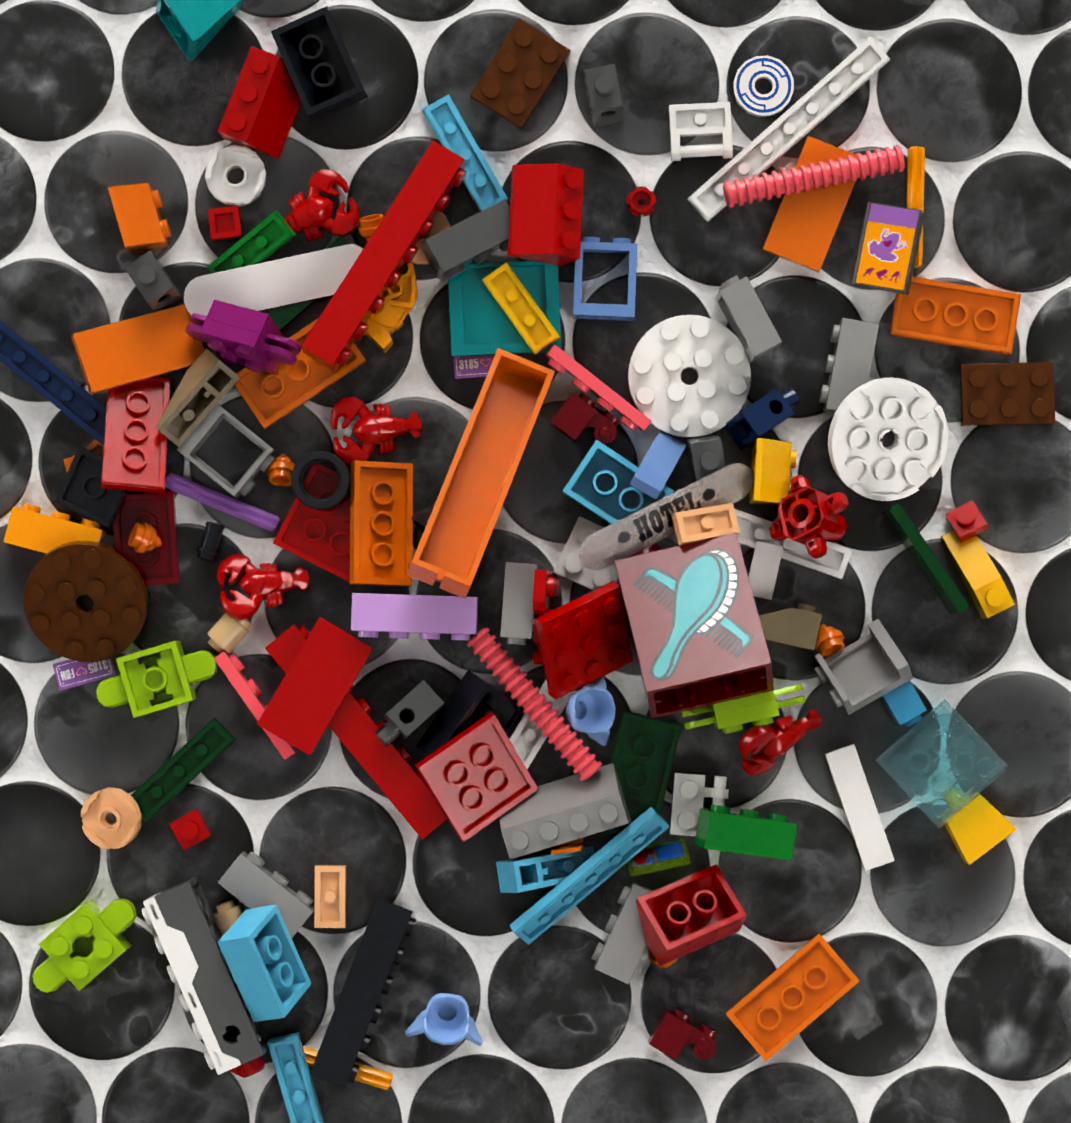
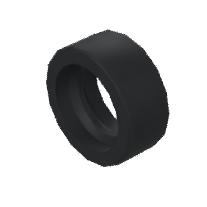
[291,451,351,510]

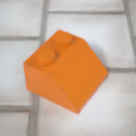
[108,183,172,256]

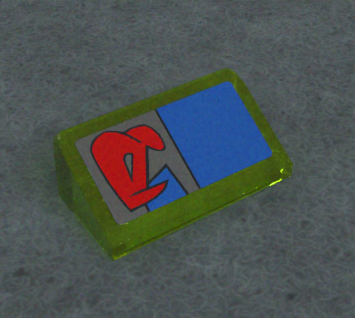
[627,839,691,877]

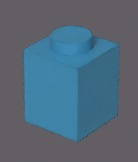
[881,681,927,727]

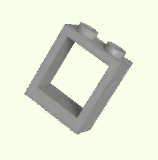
[716,276,782,363]
[177,404,276,498]
[500,562,538,645]

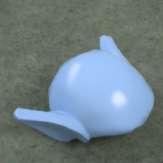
[566,676,616,746]
[405,993,483,1046]

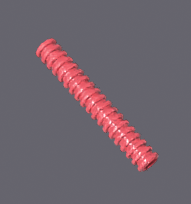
[723,145,905,208]
[467,627,602,781]

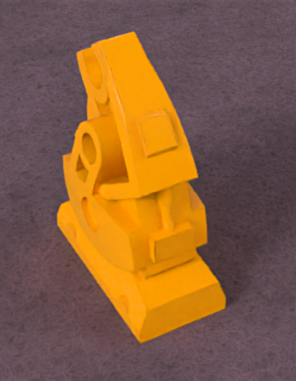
[365,263,418,354]

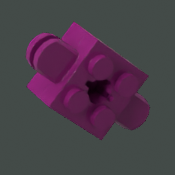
[185,300,302,373]

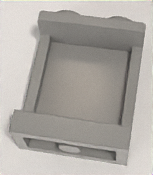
[814,619,913,715]

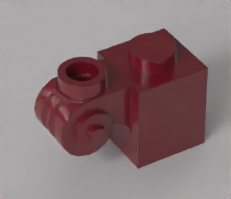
[550,392,620,446]
[648,1008,718,1060]

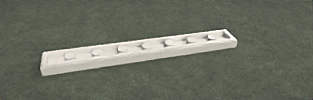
[687,37,890,223]

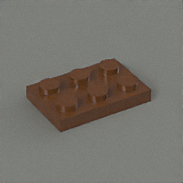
[470,18,571,129]
[960,362,1055,426]

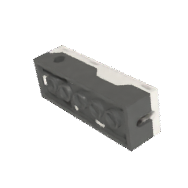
[141,876,269,1078]

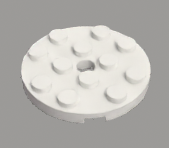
[628,315,751,438]
[828,377,948,501]

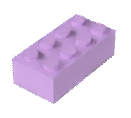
[351,593,479,641]

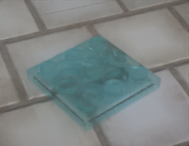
[876,699,1009,829]

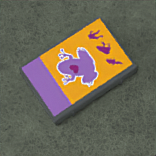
[851,202,925,295]

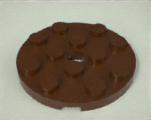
[23,541,148,662]

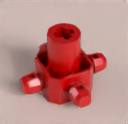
[769,475,849,559]

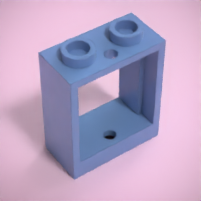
[573,237,637,321]

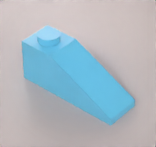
[496,846,595,893]

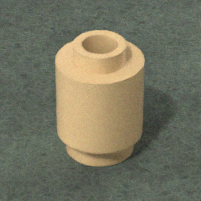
[207,613,252,654]
[212,900,244,937]

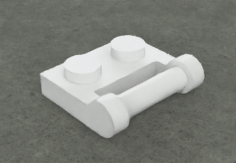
[668,102,733,161]

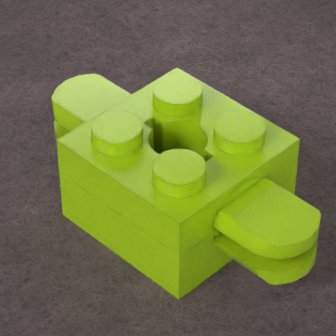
[96,640,218,718]
[681,683,806,734]
[33,898,137,993]

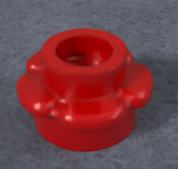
[626,186,657,216]

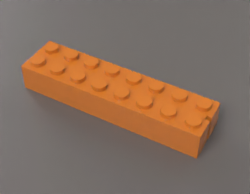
[407,348,555,598]

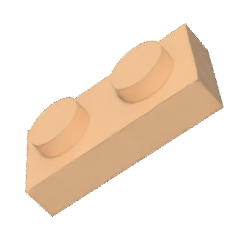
[672,503,740,545]
[314,865,346,928]

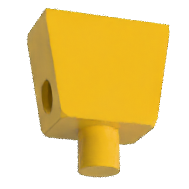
[942,786,1017,865]

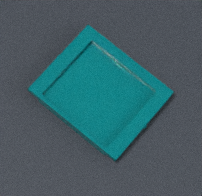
[448,261,562,357]

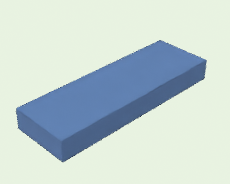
[630,430,686,499]

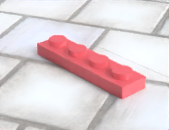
[545,345,652,432]
[214,651,297,760]

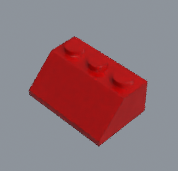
[218,46,301,160]
[508,163,584,266]
[636,864,747,966]

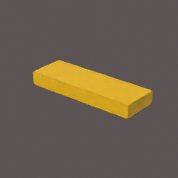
[482,262,560,355]

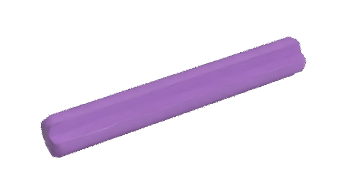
[165,473,280,532]

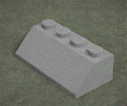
[499,763,632,860]

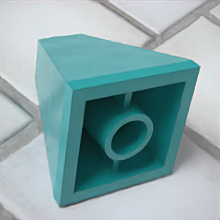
[156,0,243,62]

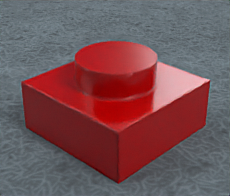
[208,206,243,241]
[945,500,988,543]
[169,808,212,851]

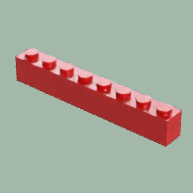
[301,140,467,372]
[265,624,447,840]

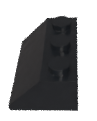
[271,6,368,117]
[416,670,524,756]

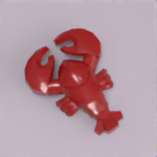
[284,169,360,241]
[330,397,423,467]
[217,554,310,620]
[739,710,822,776]

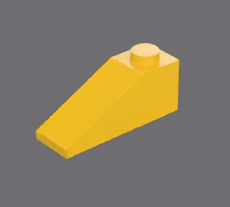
[941,531,1015,619]

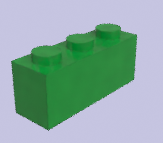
[695,804,797,861]

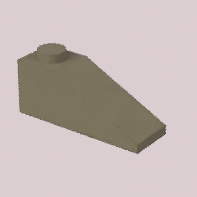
[156,348,240,447]
[759,603,822,650]

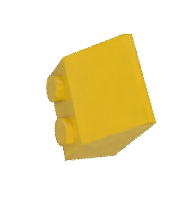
[749,438,797,505]

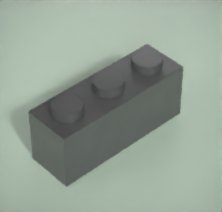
[421,199,510,279]

